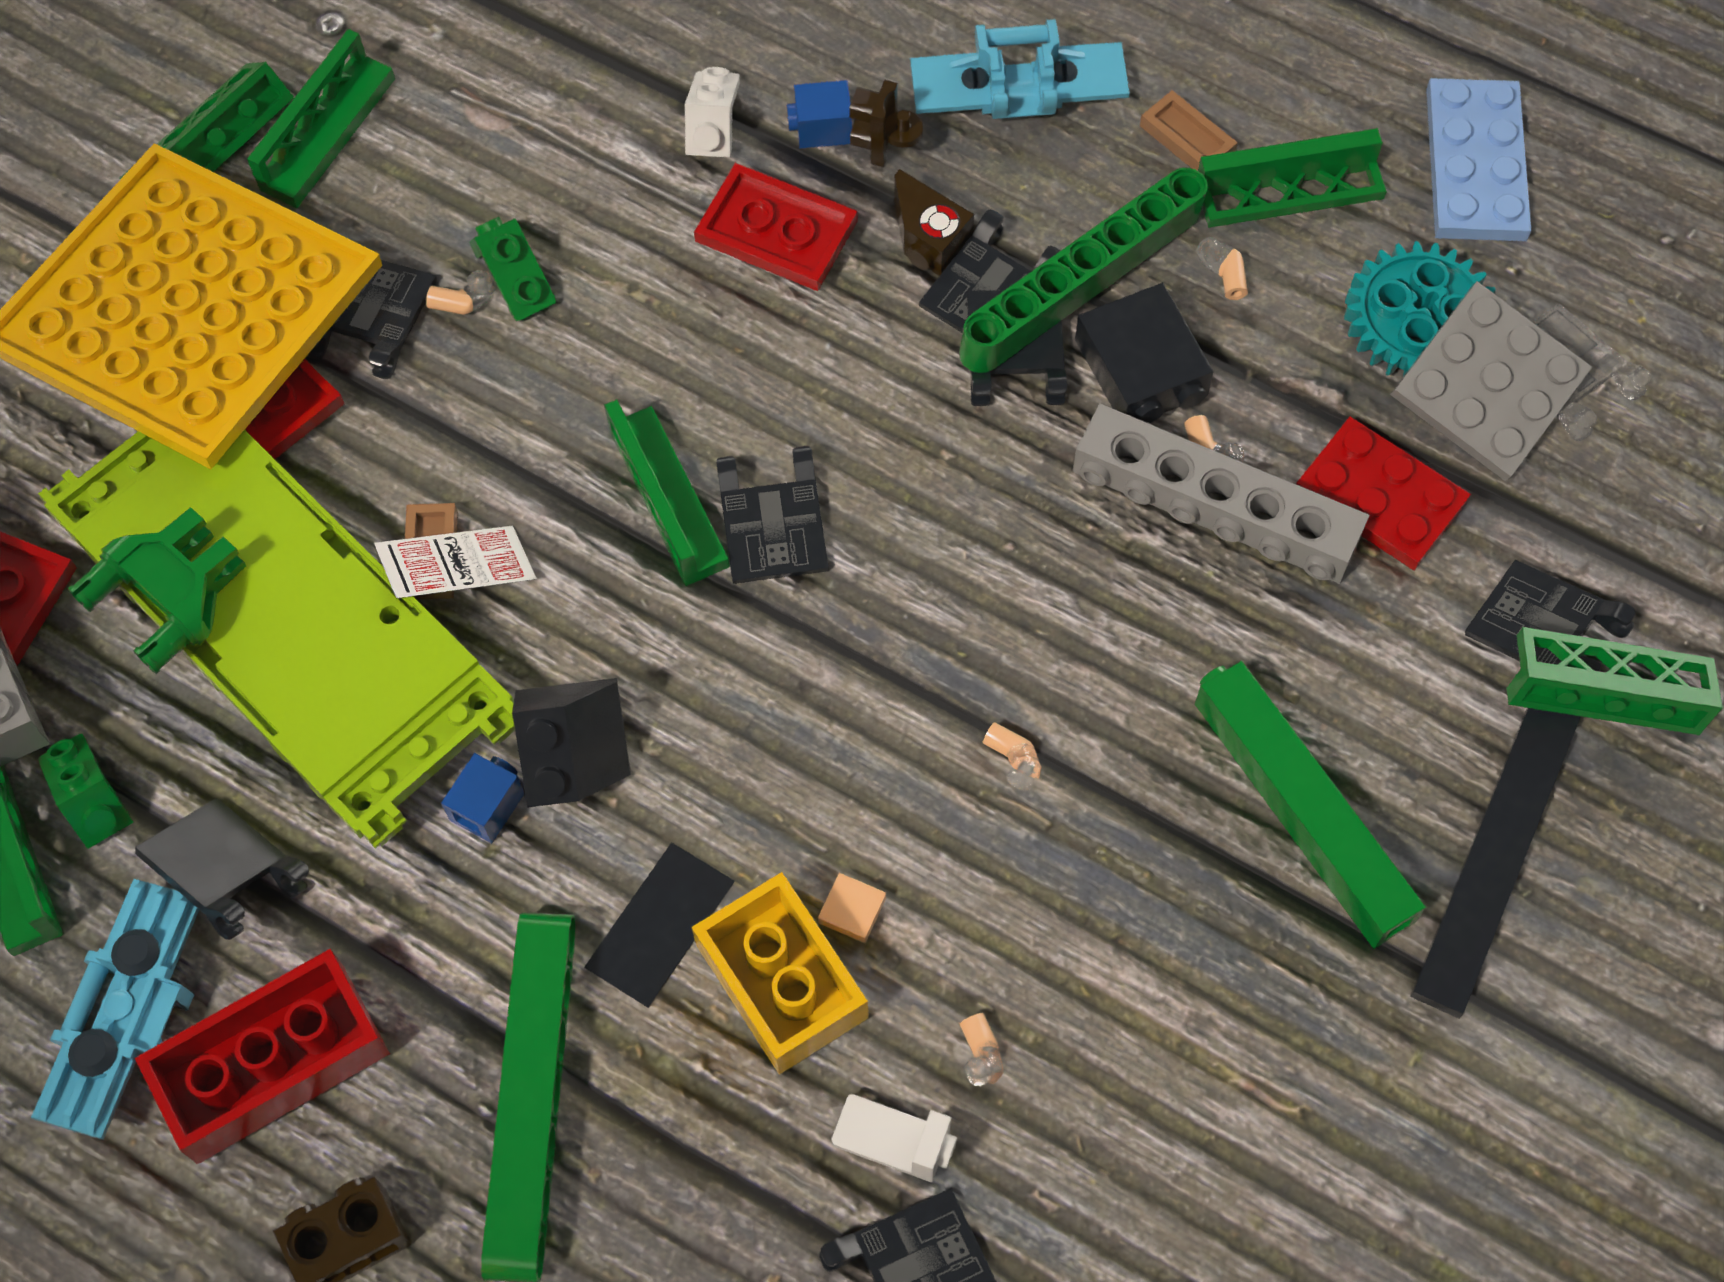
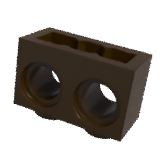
[273,1177,412,1282]

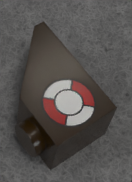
[894,169,974,276]

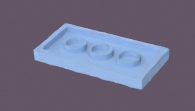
[1426,78,1531,241]

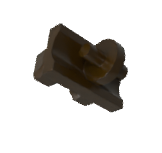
[849,79,923,168]

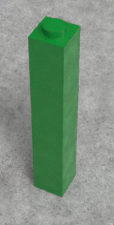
[1195,661,1426,949]

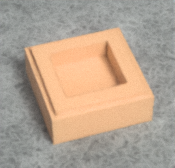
[818,873,886,943]

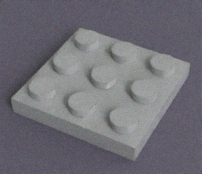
[1390,281,1592,481]

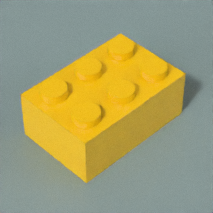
[692,872,869,1075]

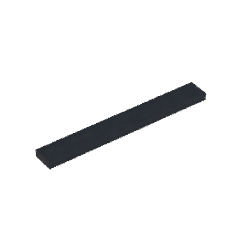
[1410,655,1602,1019]

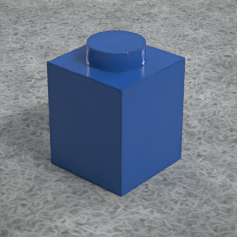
[787,80,852,149]
[441,753,525,844]

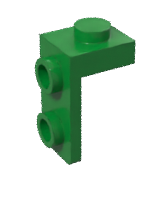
[469,216,556,321]
[38,733,134,849]

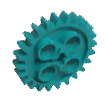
[1344,241,1496,376]

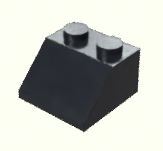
[512,678,631,808]

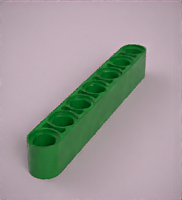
[959,168,1208,373]
[481,913,576,1282]

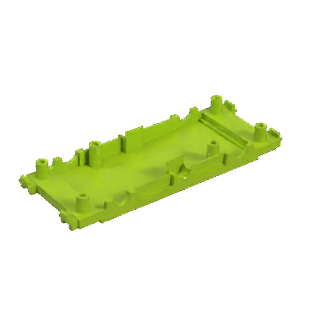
[38,430,515,849]

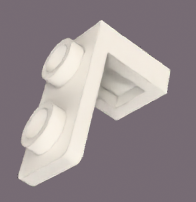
[685,67,740,157]
[832,1094,957,1183]

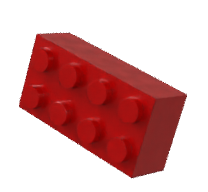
[135,948,390,1165]

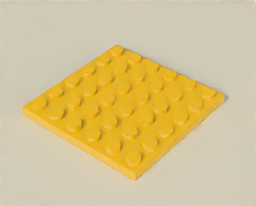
[0,143,382,469]

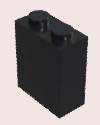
[1075,283,1214,424]

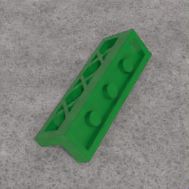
[247,29,395,208]
[120,62,294,179]
[1198,128,1387,228]
[604,400,730,586]
[1506,627,1723,735]
[0,765,63,956]

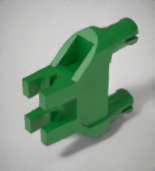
[67,507,246,674]

